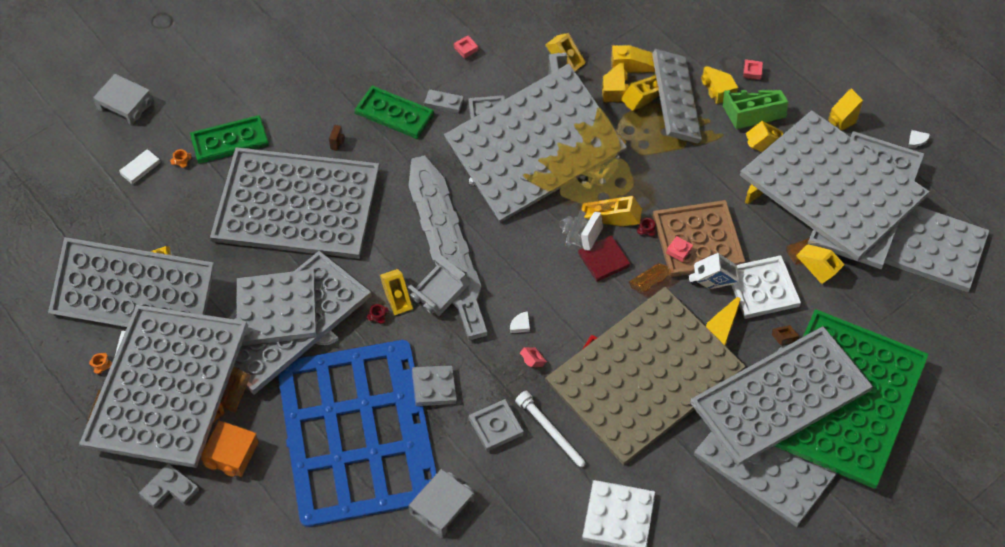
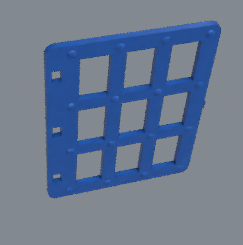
[278,340,436,527]

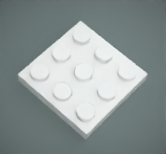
[731,255,801,319]
[582,480,655,547]

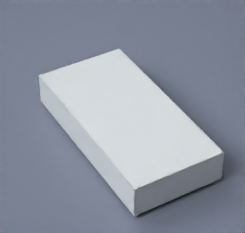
[119,149,160,185]
[581,212,603,250]

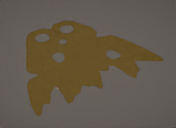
[616,73,724,155]
[523,108,634,210]

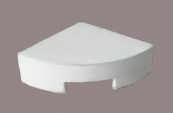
[908,130,930,148]
[510,312,530,333]
[316,331,338,345]

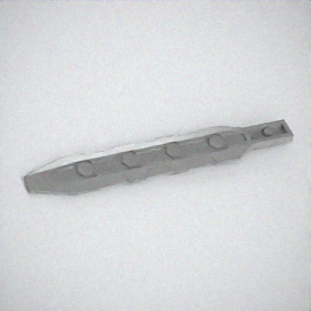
[409,156,487,341]

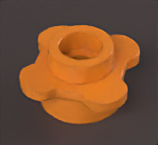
[170,149,192,168]
[89,353,112,374]

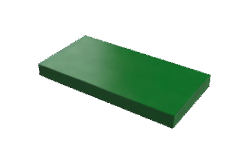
[354,85,434,139]
[190,115,269,164]

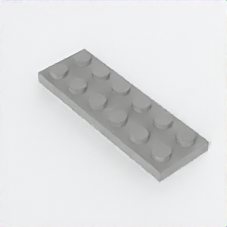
[652,49,701,143]

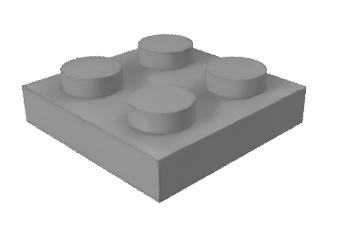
[412,366,457,406]
[469,399,523,451]

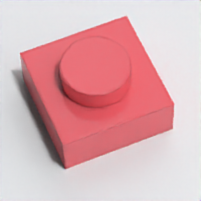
[454,36,478,58]
[743,60,763,80]
[666,236,693,262]
[520,347,547,367]

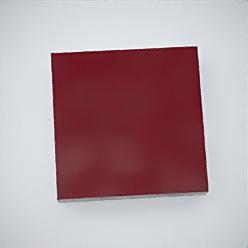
[578,236,630,282]

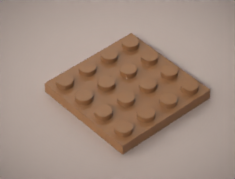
[653,200,745,277]

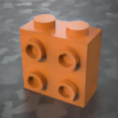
[201,421,259,477]

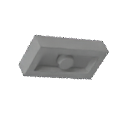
[424,89,463,114]

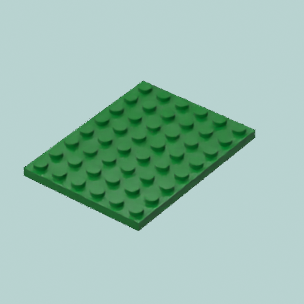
[775,309,928,489]

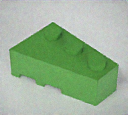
[723,90,788,129]

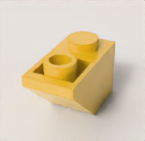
[602,63,628,102]
[701,66,738,104]
[796,244,845,284]

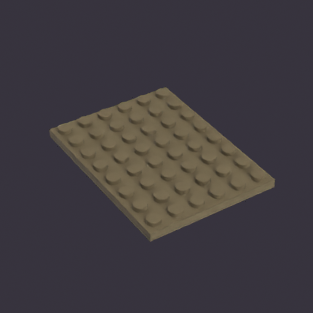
[545,287,745,466]

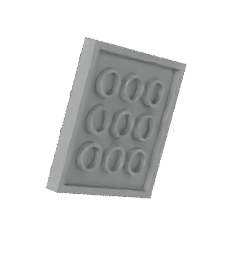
[237,269,317,346]

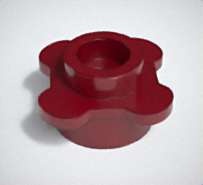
[637,218,656,236]
[367,304,389,324]

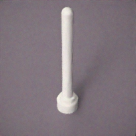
[515,391,585,467]

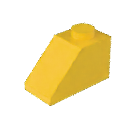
[546,33,586,72]
[828,89,863,131]
[746,121,784,152]
[380,269,413,315]

